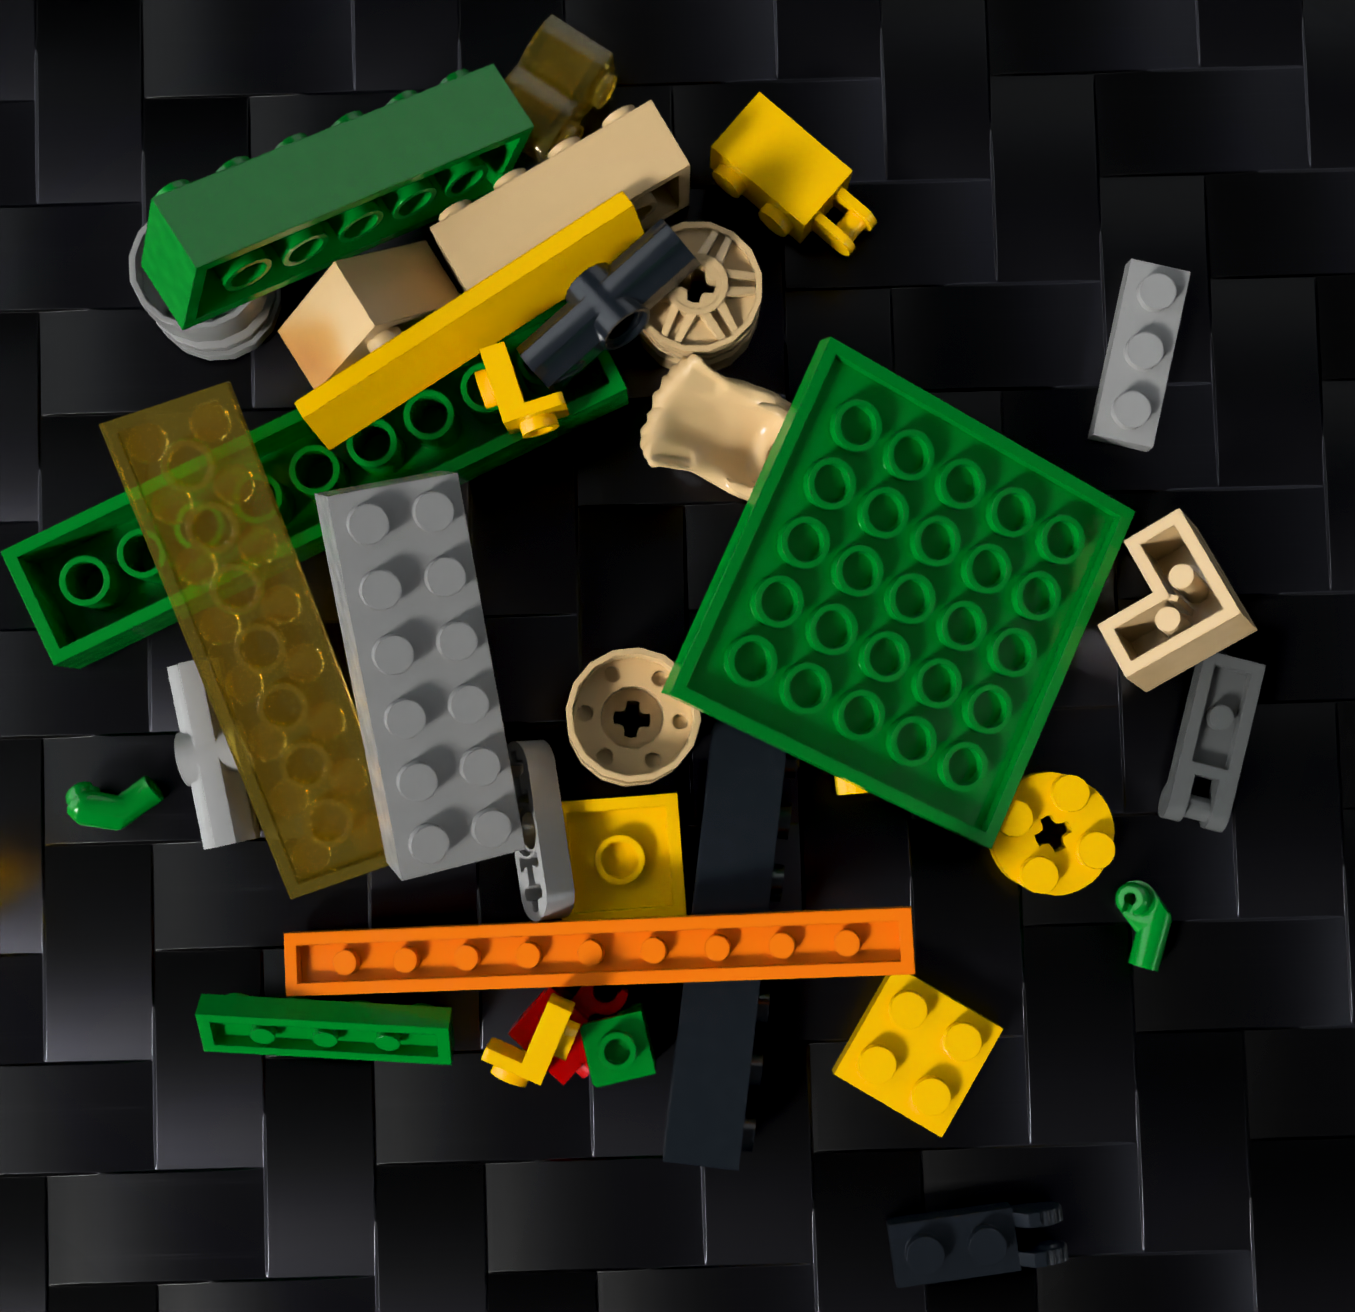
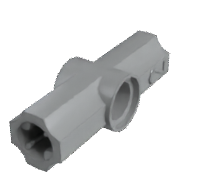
[167,656,261,850]

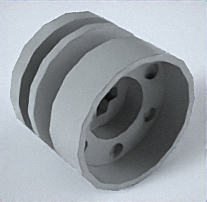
[129,222,282,361]

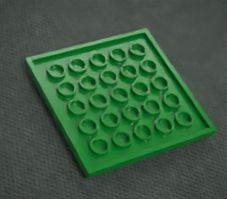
[661,337,1135,849]

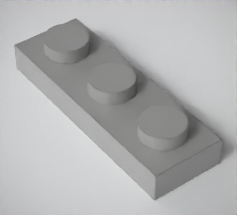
[1088,258,1191,452]

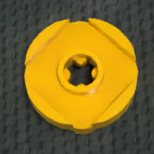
[989,771,1115,896]

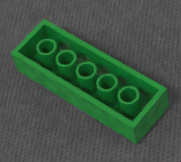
[141,63,534,330]

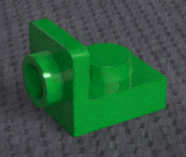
[580,1000,656,1087]

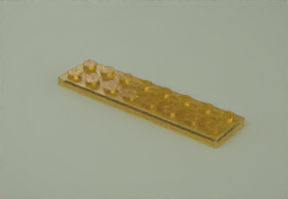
[99,381,389,899]

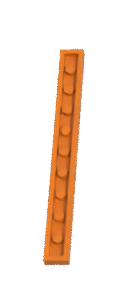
[284,906,916,997]

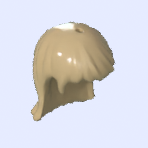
[640,354,791,501]

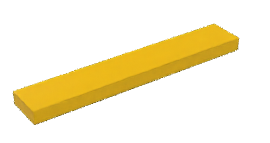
[294,191,645,451]

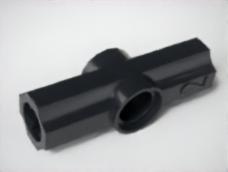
[516,218,701,393]

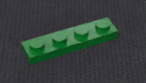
[195,993,455,1065]

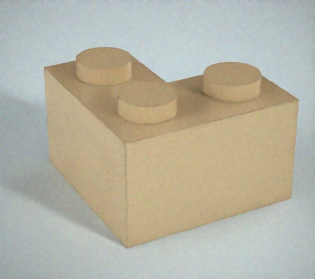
[278,240,460,389]
[1097,508,1257,692]

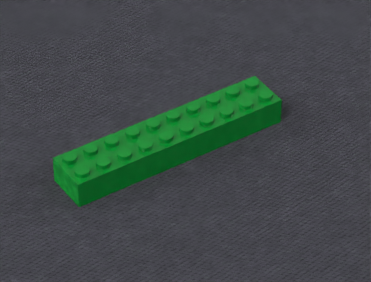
[0,299,629,669]

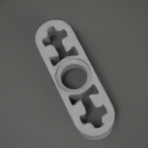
[507,740,575,922]

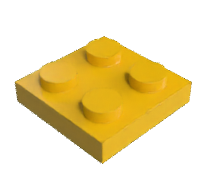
[561,792,687,920]
[832,975,1003,1138]

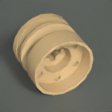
[638,222,762,371]
[566,647,701,787]

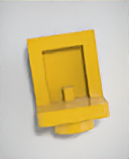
[474,341,569,438]
[481,993,581,1087]

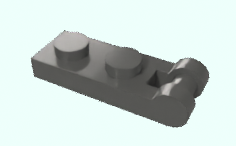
[1158,653,1266,833]

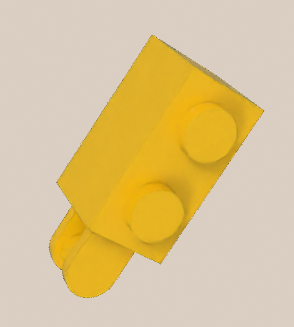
[710,91,877,256]

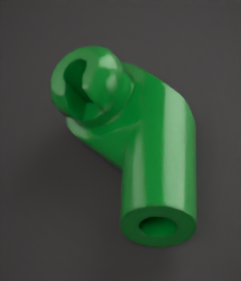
[65,775,164,831]
[1115,880,1172,972]

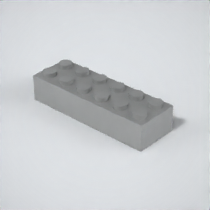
[314,471,525,881]

